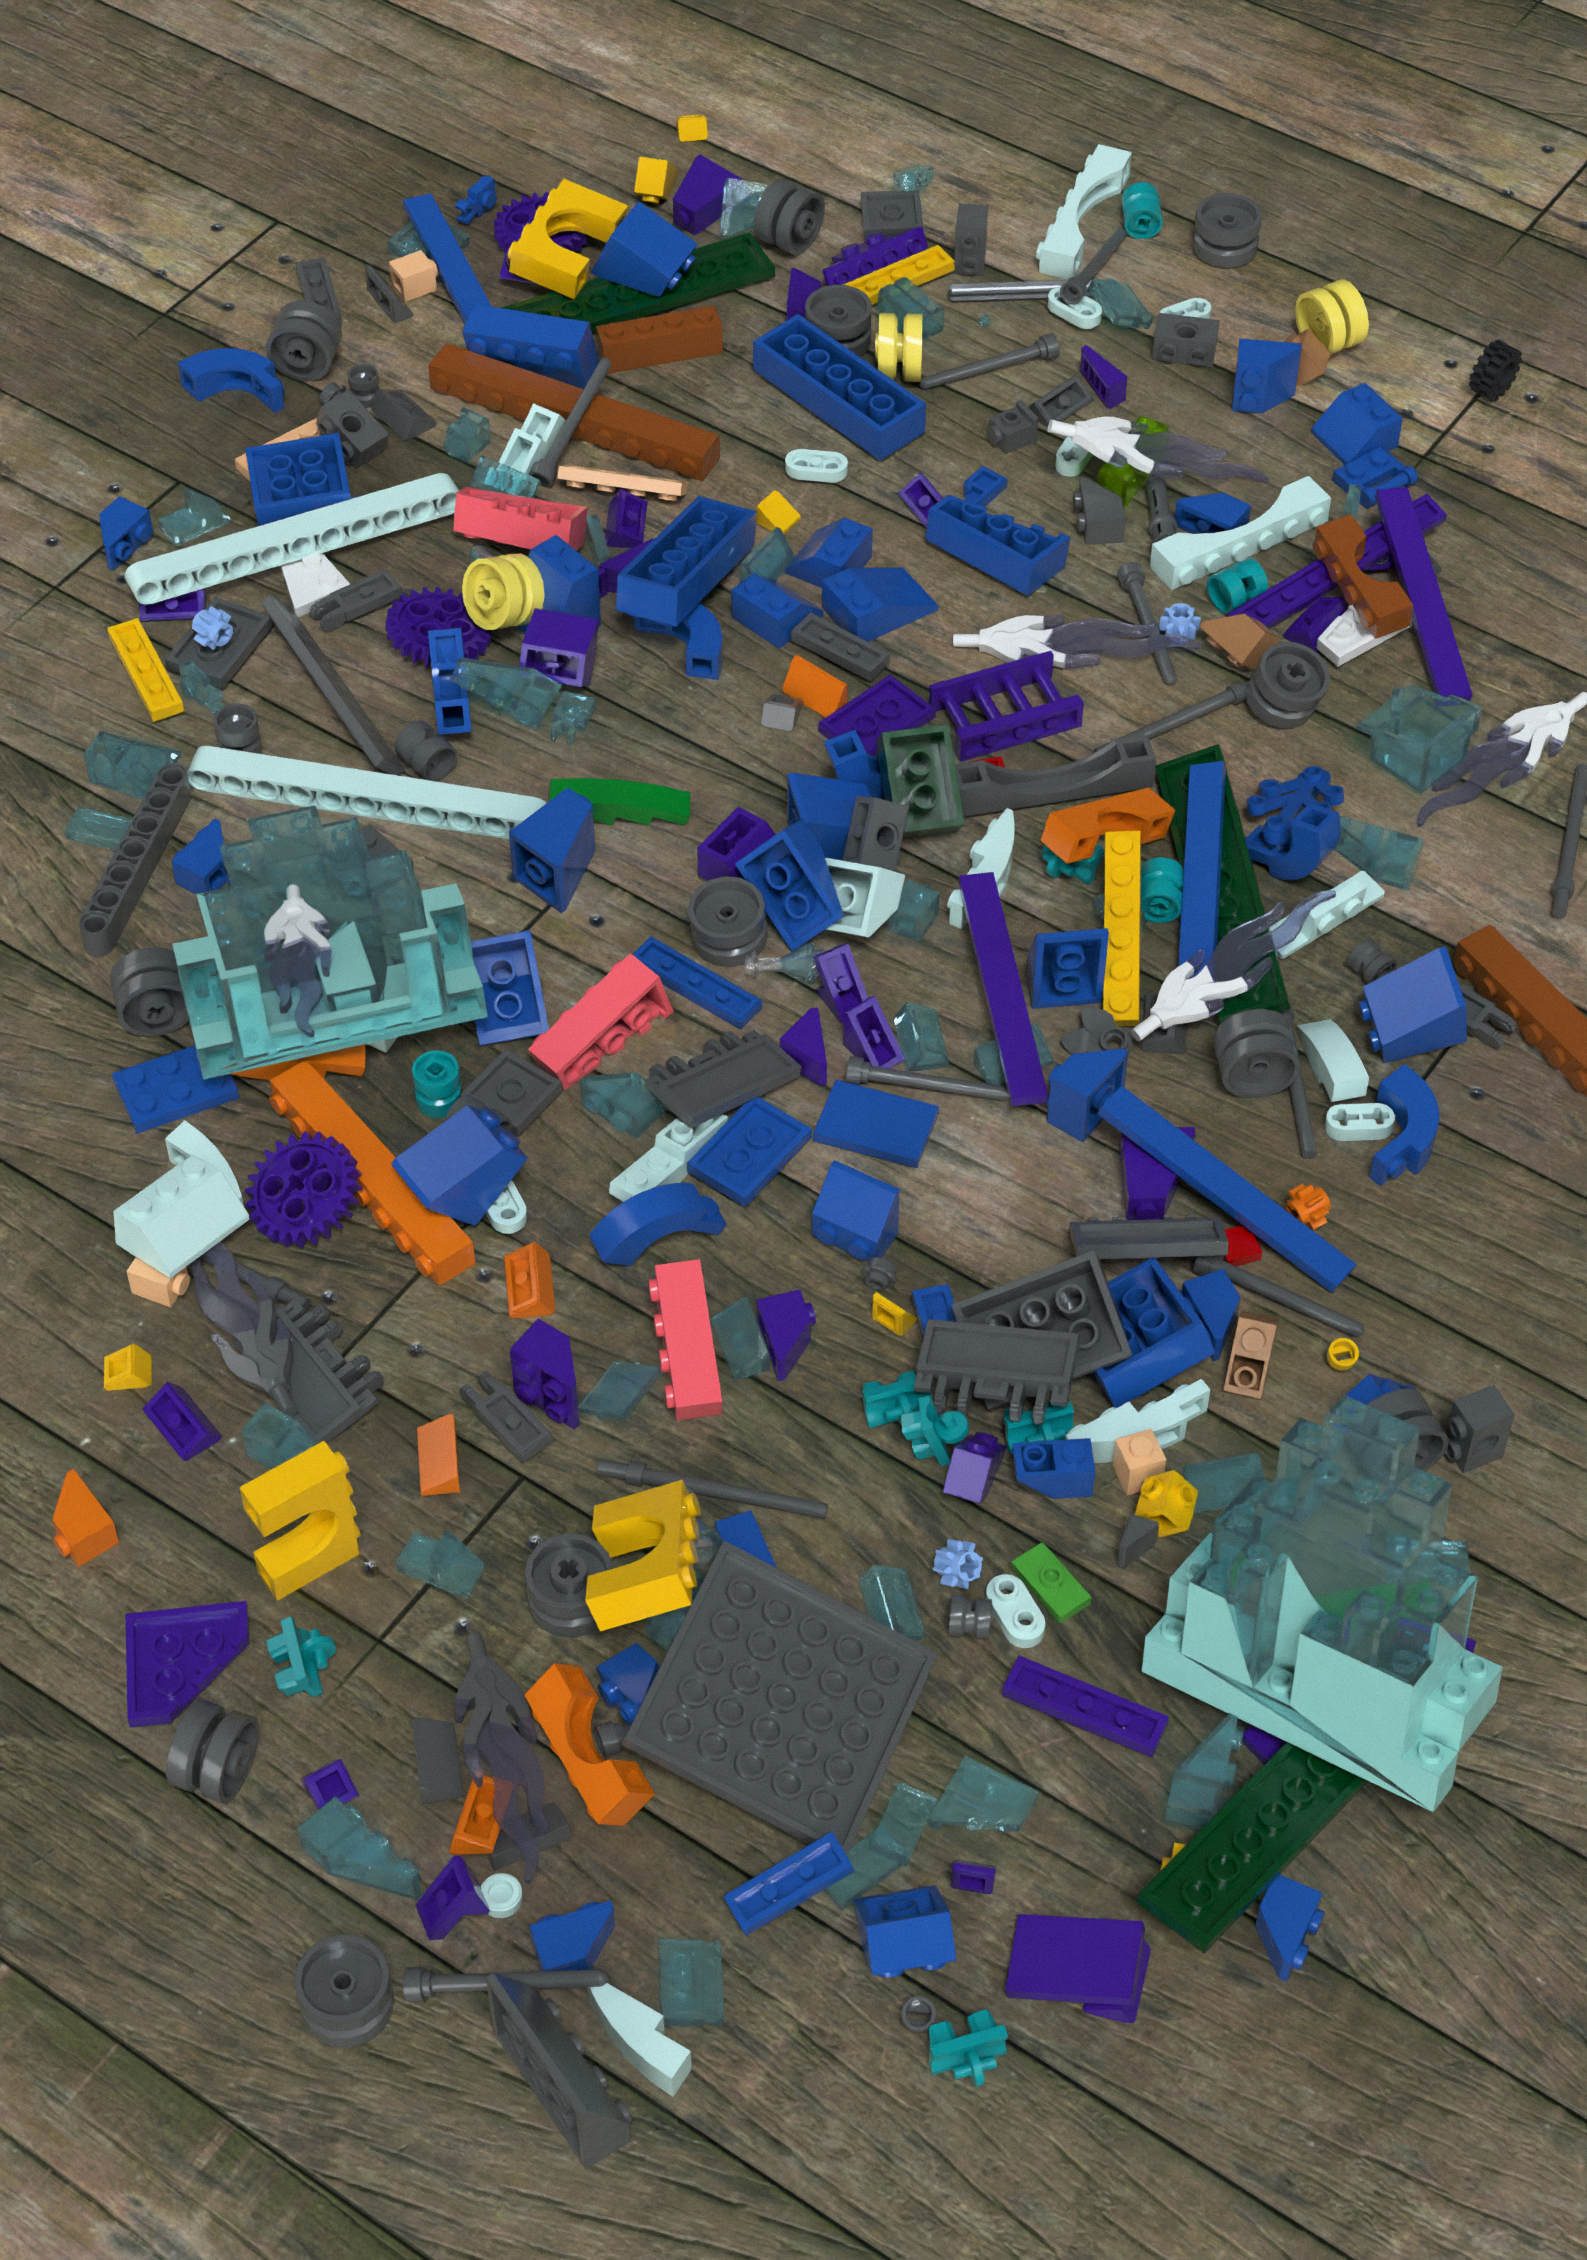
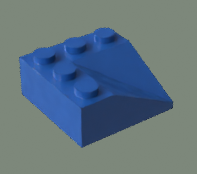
[245,433,351,526]
[1091,1257,1215,1408]

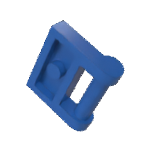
[1332,446,1418,508]

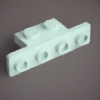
[1270,871,1385,959]

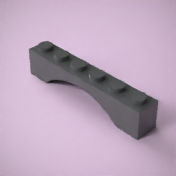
[955,735,1156,817]

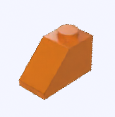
[52,1468,119,1567]

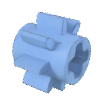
[1159,603,1201,644]
[192,606,233,650]
[932,1539,983,1589]

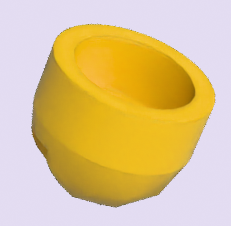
[1327,1338,1359,1371]

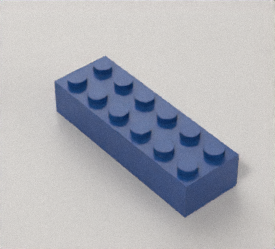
[753,314,926,461]
[616,496,757,627]

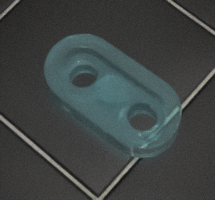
[893,166,934,191]

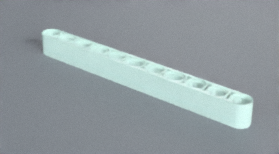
[125,473,460,605]
[187,746,547,840]

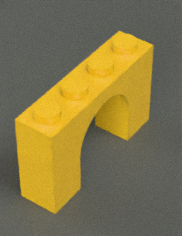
[508,179,628,299]
[239,1441,361,1601]
[585,1479,701,1631]

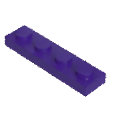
[1002,1656,1169,1757]

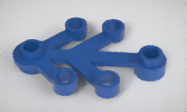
[1246,766,1344,845]

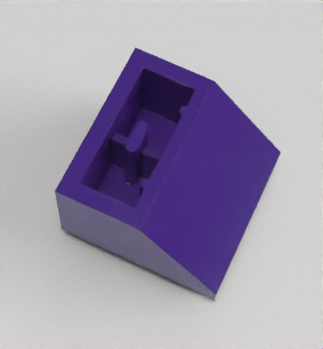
[518,608,600,687]
[697,806,776,881]
[510,1318,579,1430]

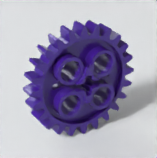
[494,192,590,254]
[385,587,492,667]
[244,1131,362,1248]

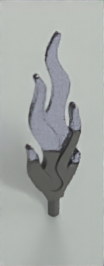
[189,1242,297,1418]
[454,1632,549,1884]

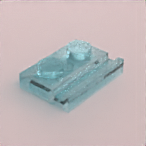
[1088,278,1154,329]
[658,1939,724,2027]

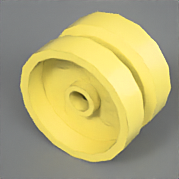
[1295,279,1369,354]
[875,313,922,382]
[462,553,545,630]

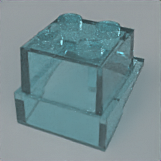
[1356,684,1482,794]

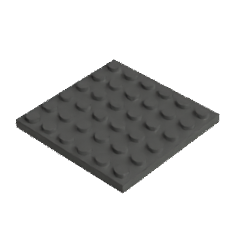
[621,1541,938,1855]

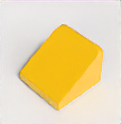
[676,114,708,142]
[756,490,801,537]
[872,1292,917,1337]
[104,1343,152,1391]

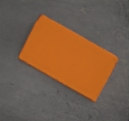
[782,654,848,718]
[504,1241,555,1319]
[417,1414,460,1496]
[449,1773,514,1855]

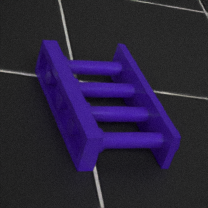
[929,650,1084,762]

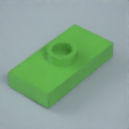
[1011,1542,1092,1624]

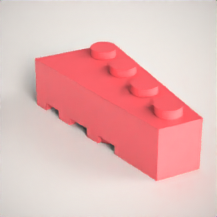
[453,487,588,551]
[528,953,674,1090]
[648,1259,722,1421]

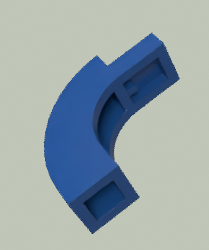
[178,348,285,413]
[634,603,723,680]
[428,627,472,735]
[824,730,885,799]
[1246,803,1341,880]
[1369,1064,1439,1186]
[589,1183,727,1266]

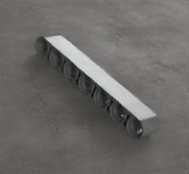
[78,763,192,957]

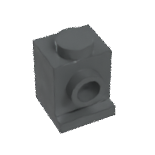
[987,400,1038,454]

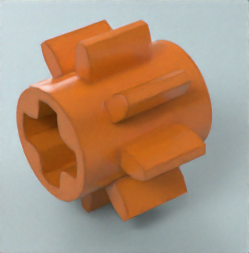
[1284,1183,1331,1230]

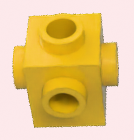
[1135,1470,1199,1538]

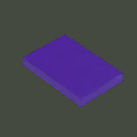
[818,675,936,756]
[1005,1914,1145,2006]

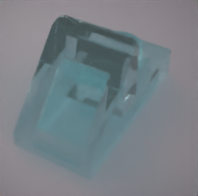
[470,456,540,498]
[158,489,231,547]
[396,1530,485,1599]

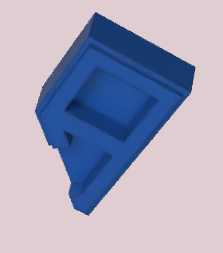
[963,466,1008,507]

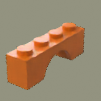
[1041,787,1175,864]
[524,1663,655,1826]

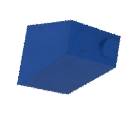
[591,201,698,297]
[516,535,601,634]
[787,773,880,861]
[509,787,595,913]
[1358,946,1467,1063]
[391,1105,528,1226]

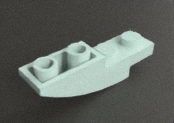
[947,808,1015,929]
[609,1113,728,1202]
[1065,1379,1210,1463]

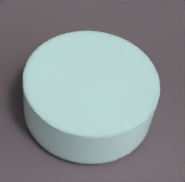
[481,1873,523,1918]

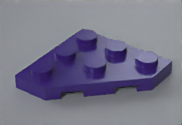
[125,1601,250,1727]

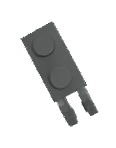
[310,569,403,632]
[1459,983,1517,1049]
[459,1371,553,1463]

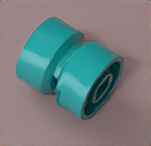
[1121,182,1163,239]
[1207,557,1268,614]
[1141,857,1184,923]
[412,1050,462,1119]

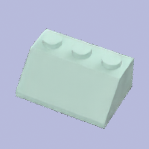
[825,858,905,938]
[113,1154,249,1278]

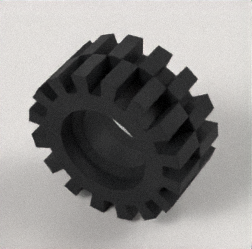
[1469,340,1522,401]

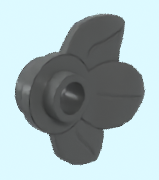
[1061,1007,1132,1054]

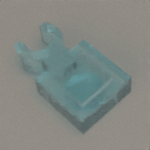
[179,660,225,715]
[550,691,596,745]

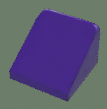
[300,1759,359,1815]
[951,1860,997,1895]

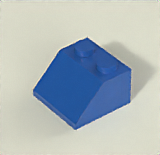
[1232,338,1302,413]
[1311,383,1403,465]
[785,517,873,588]
[732,573,824,649]
[1046,1048,1128,1142]
[812,1160,900,1261]
[853,1885,956,1977]

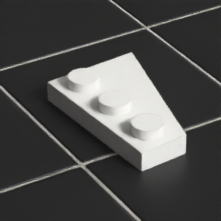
[280,553,350,617]
[1316,605,1413,667]

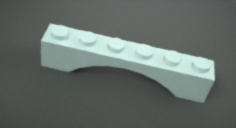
[1036,144,1132,280]
[1150,476,1331,590]

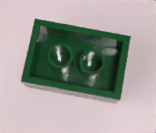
[876,724,965,839]

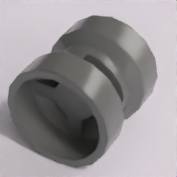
[347,364,380,408]
[1347,939,1397,984]
[949,1595,992,1639]

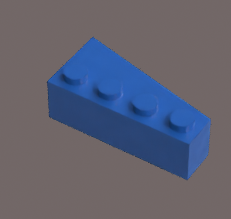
[462,304,599,389]
[925,495,1070,596]

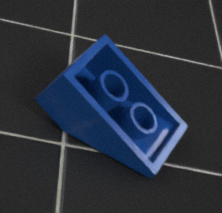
[822,567,939,642]
[735,819,844,951]
[1026,928,1109,1009]
[471,931,549,1047]

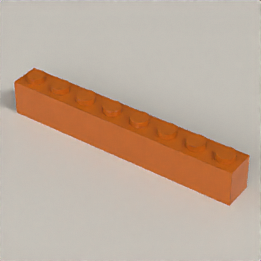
[269,1059,476,1286]

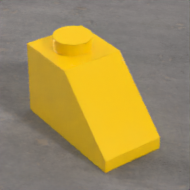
[634,157,679,204]

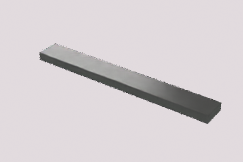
[262,595,405,776]

